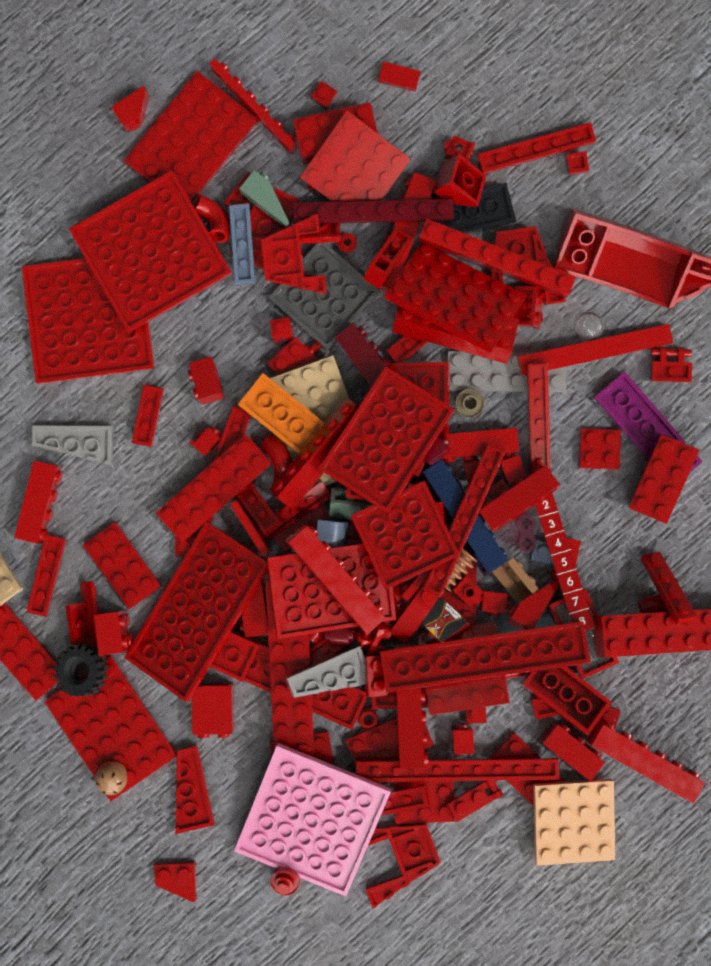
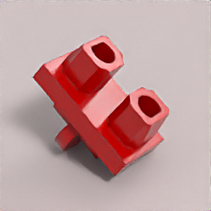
[356,623,392,656]

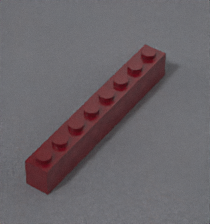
[335,323,451,465]

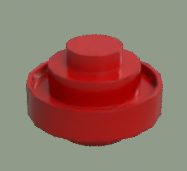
[270,867,300,896]

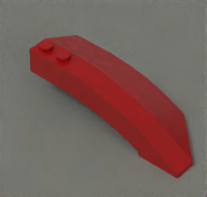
[553,208,711,309]

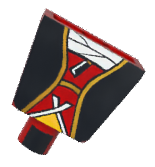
[421,597,471,645]

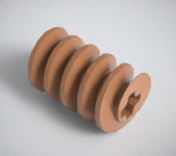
[446,549,477,592]

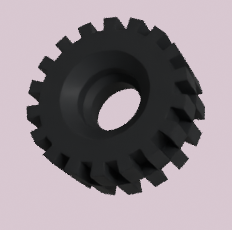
[54,645,109,696]

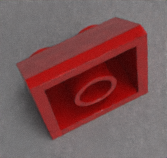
[434,153,487,207]

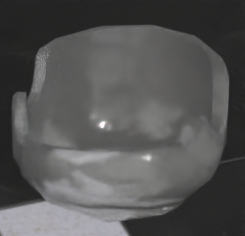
[574,311,604,341]

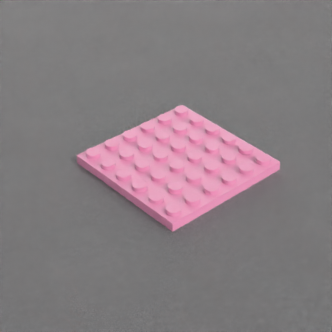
[234,743,391,896]

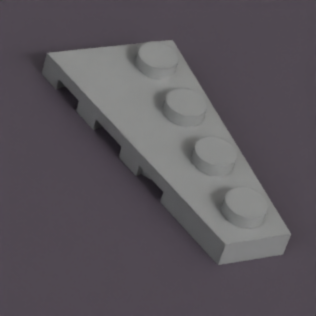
[32,426,113,466]
[285,645,366,698]

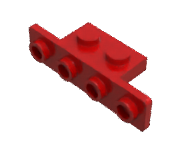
[65,581,105,658]

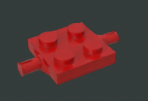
[267,337,322,376]

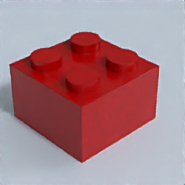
[94,609,133,656]

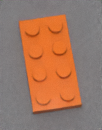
[238,373,325,453]

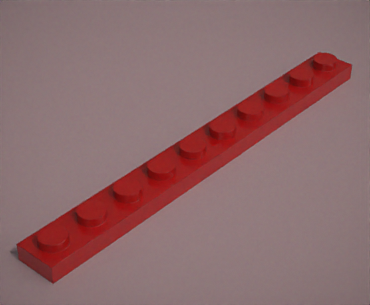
[356,758,559,782]

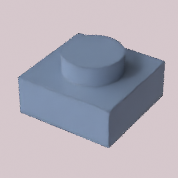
[530,540,552,564]

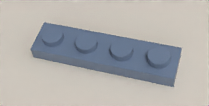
[229,204,256,285]

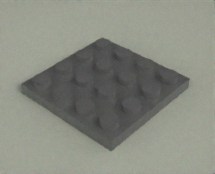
[269,243,380,351]

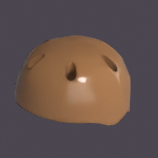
[95,761,127,795]

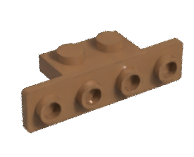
[491,557,538,604]

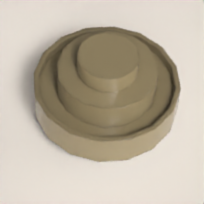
[455,389,485,418]

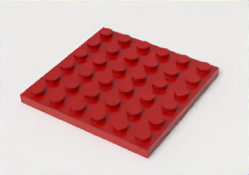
[69,170,232,333]
[22,258,155,384]

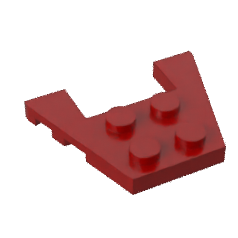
[261,214,327,294]

